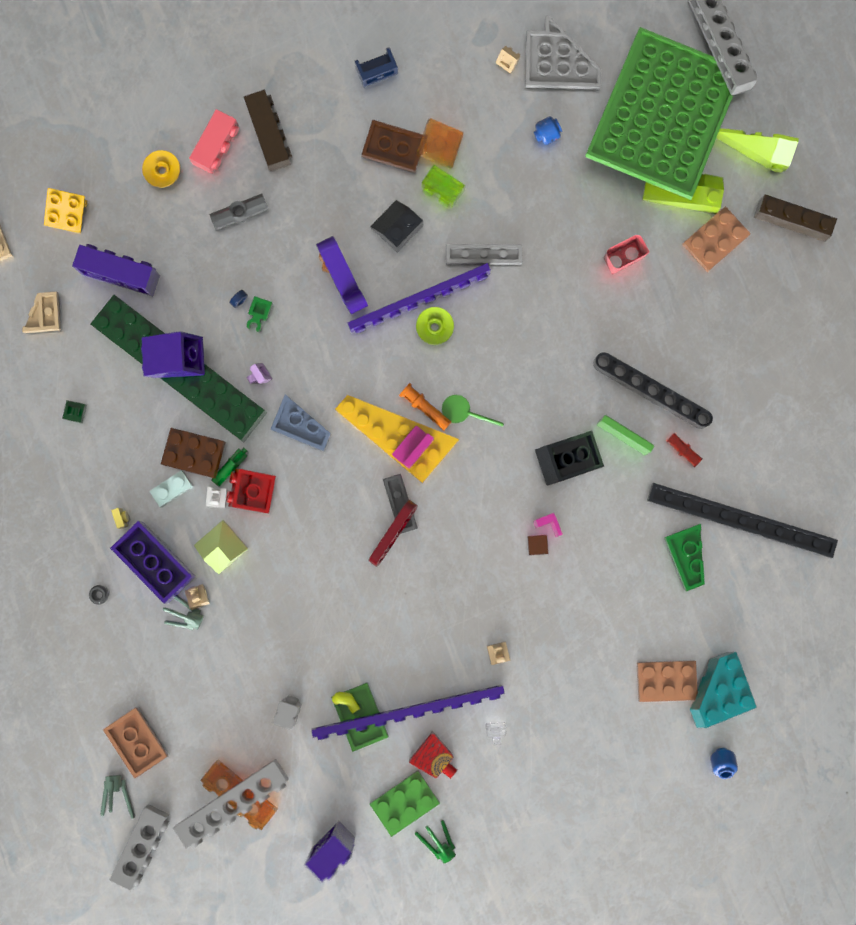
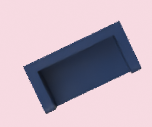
[354,47,398,87]

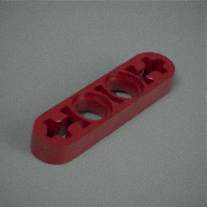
[368,500,418,567]

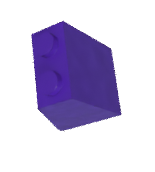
[141,332,205,378]

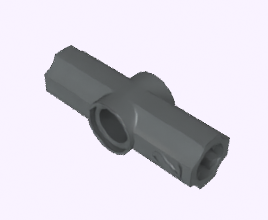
[209,193,269,230]

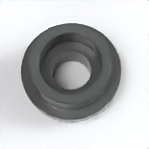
[89,585,109,605]

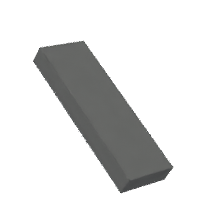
[383,474,418,534]

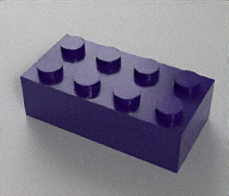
[72,244,160,297]
[110,521,196,604]
[304,821,355,882]

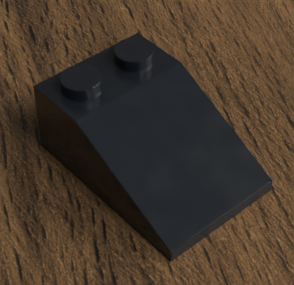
[535,431,604,486]

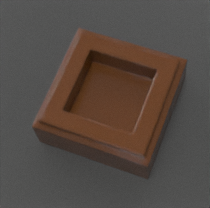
[527,535,548,555]

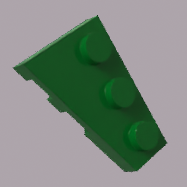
[664,524,705,591]

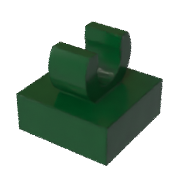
[62,400,87,424]

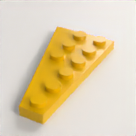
[335,395,459,483]

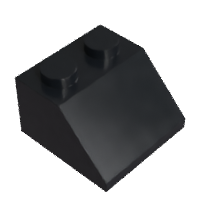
[370,200,423,253]

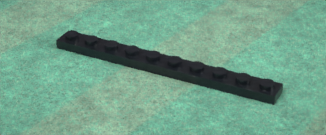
[647,483,838,558]

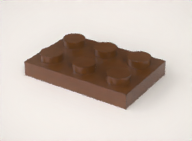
[361,119,426,173]
[161,428,226,479]

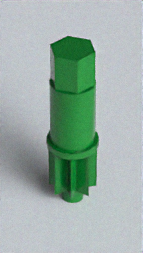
[211,447,248,487]

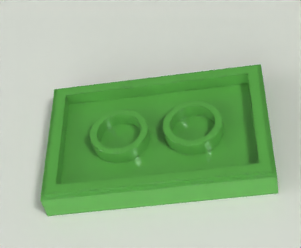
[597,415,654,455]
[331,682,389,752]

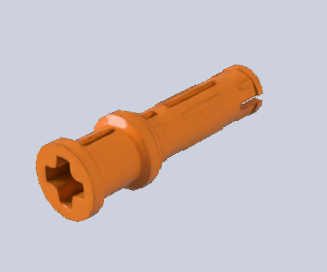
[399,383,452,431]

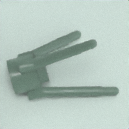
[163,595,204,631]
[100,775,135,819]

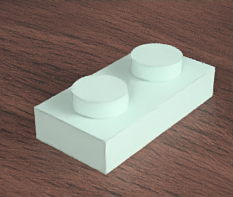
[149,470,193,507]

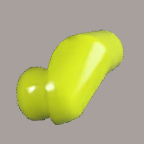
[332,691,360,713]

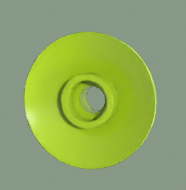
[416,307,454,345]

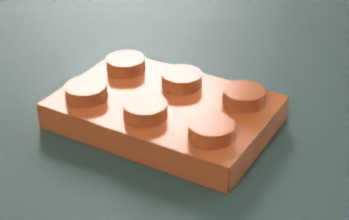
[682,206,751,272]
[637,660,698,702]
[103,707,169,779]

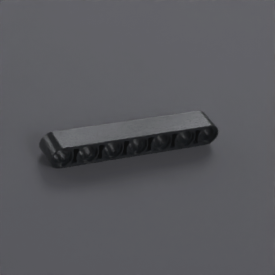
[593,352,713,429]

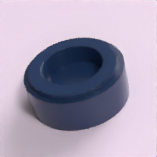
[229,290,248,308]

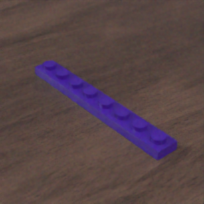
[347,263,491,333]

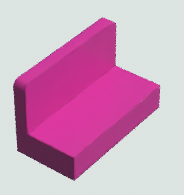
[392,426,434,469]
[533,513,563,537]

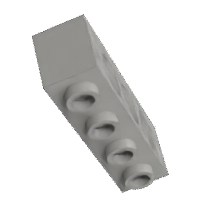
[110,804,170,891]

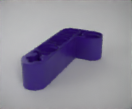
[316,236,368,314]

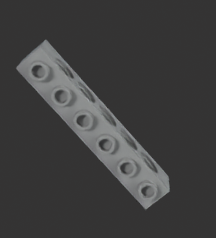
[688,0,757,96]
[173,759,289,848]

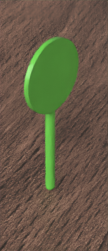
[442,395,504,426]

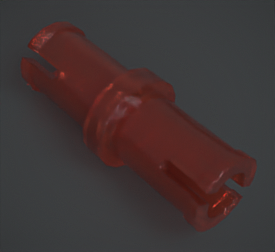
[666,433,703,468]

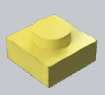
[111,508,129,529]

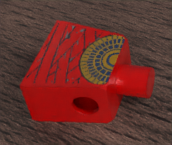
[409,731,458,779]

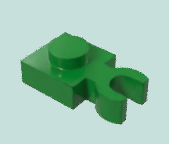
[246,296,273,332]

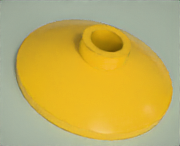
[142,150,180,188]

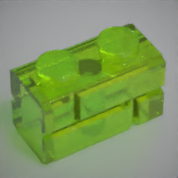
[421,165,465,208]

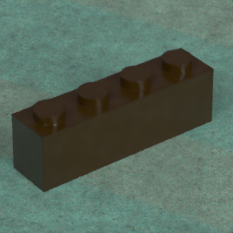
[243,89,292,172]
[754,194,837,242]

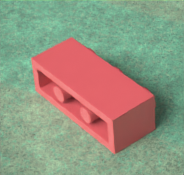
[189,109,239,174]

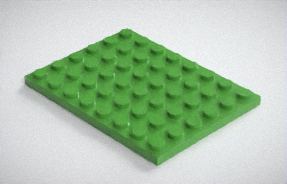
[585,27,740,200]

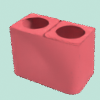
[603,235,649,274]

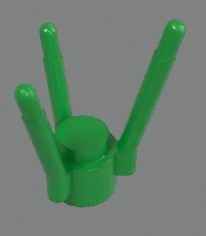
[415,820,456,864]

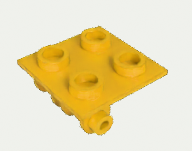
[44,188,88,233]

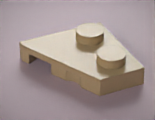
[22,292,61,333]

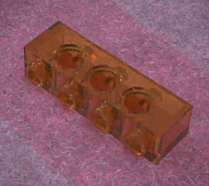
[200,760,278,830]

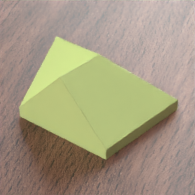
[194,520,248,574]

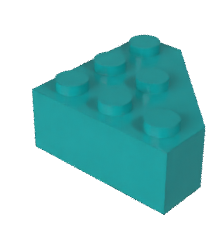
[690,652,757,728]

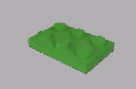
[370,770,440,837]

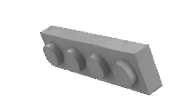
[446,244,522,265]

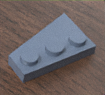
[271,394,331,451]

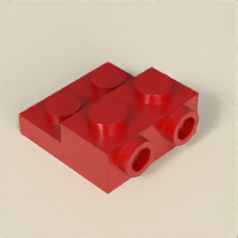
[226,469,276,514]

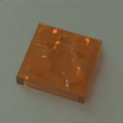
[417,118,464,169]

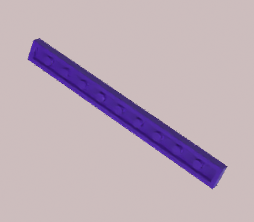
[311,685,505,740]

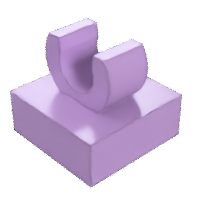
[247,363,273,384]

